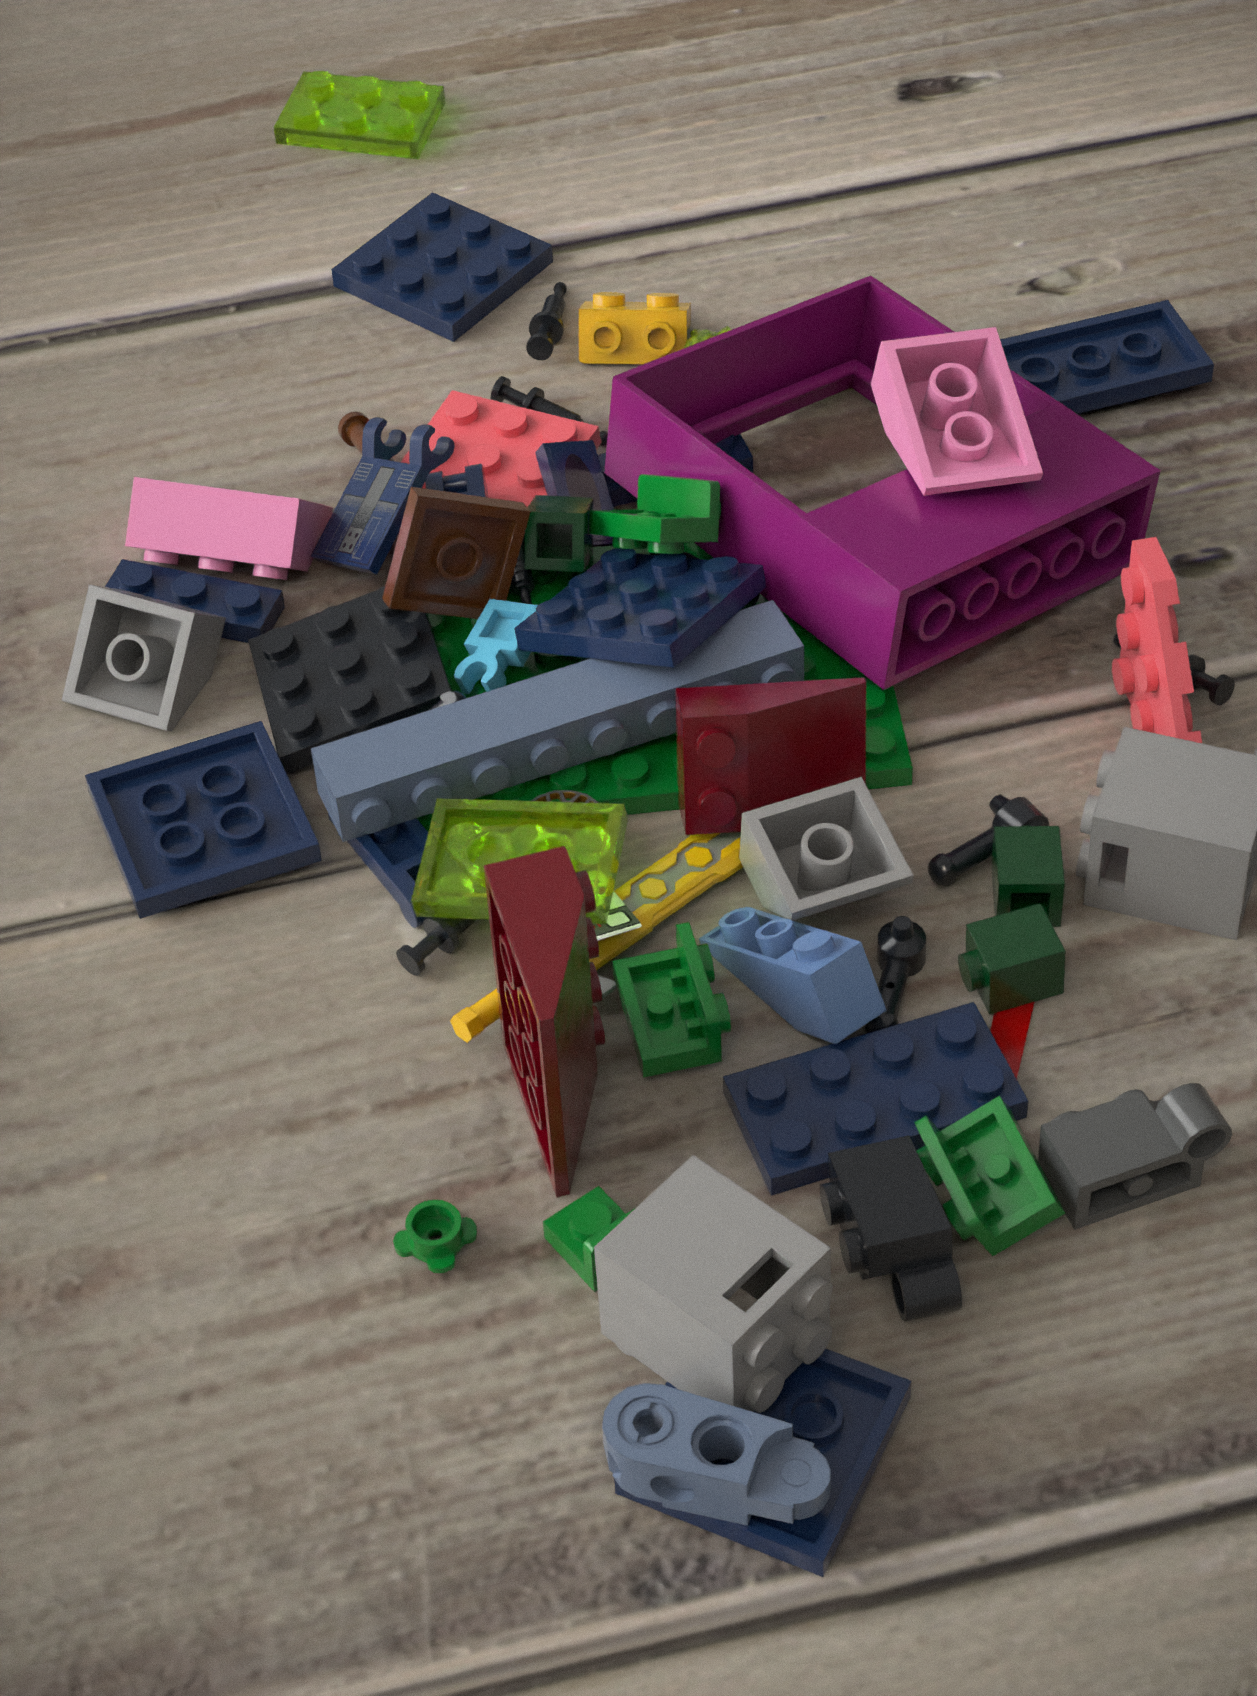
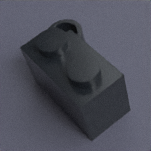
[820,1135,962,1322]

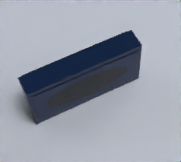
[535,440,614,547]

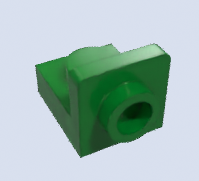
[543,1186,635,1292]

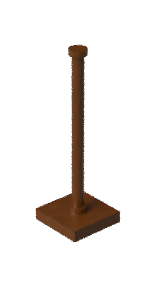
[338,411,531,619]

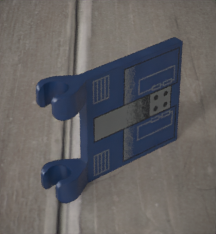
[311,417,455,575]

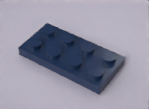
[1000,300,1214,414]
[723,1002,1029,1196]

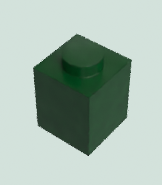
[525,495,594,572]
[991,826,1065,927]
[958,903,1066,1015]

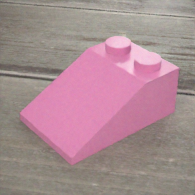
[871,327,1043,496]

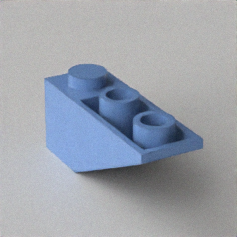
[699,907,886,1044]

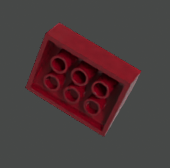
[483,846,606,1198]

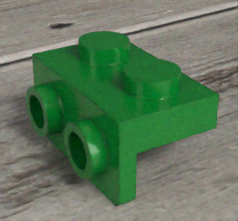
[589,474,721,554]
[613,922,731,1078]
[914,1096,1065,1256]

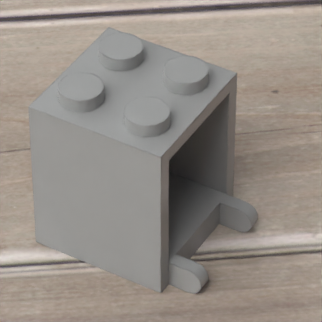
[1076,727,1257,940]
[594,1155,833,1413]

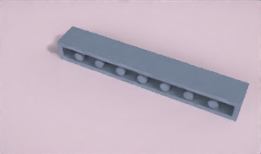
[311,600,804,842]

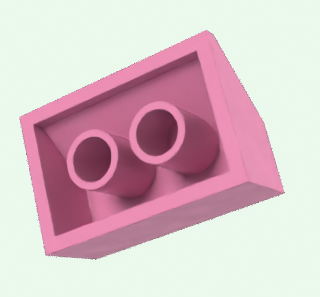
[125,477,333,580]

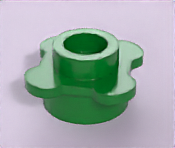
[393,1200,477,1273]

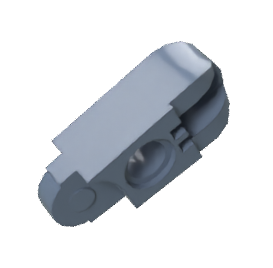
[602,1383,831,1526]

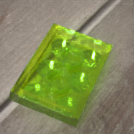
[274,71,446,159]
[411,798,628,924]

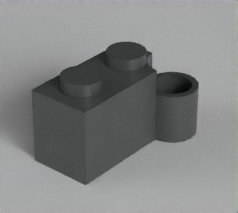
[1038,1083,1232,1230]

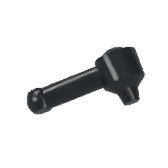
[928,794,1049,886]
[865,916,926,1033]

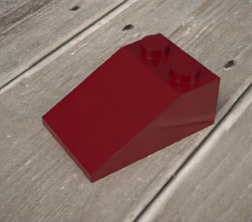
[675,677,866,835]

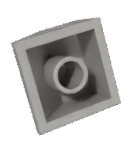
[62,584,226,731]
[739,777,914,921]

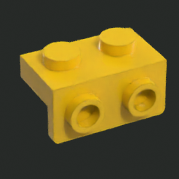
[579,292,691,364]

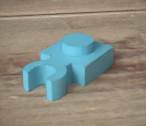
[454,599,538,694]

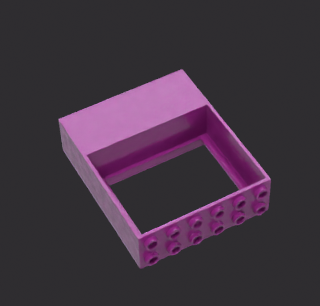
[604,275,1161,690]

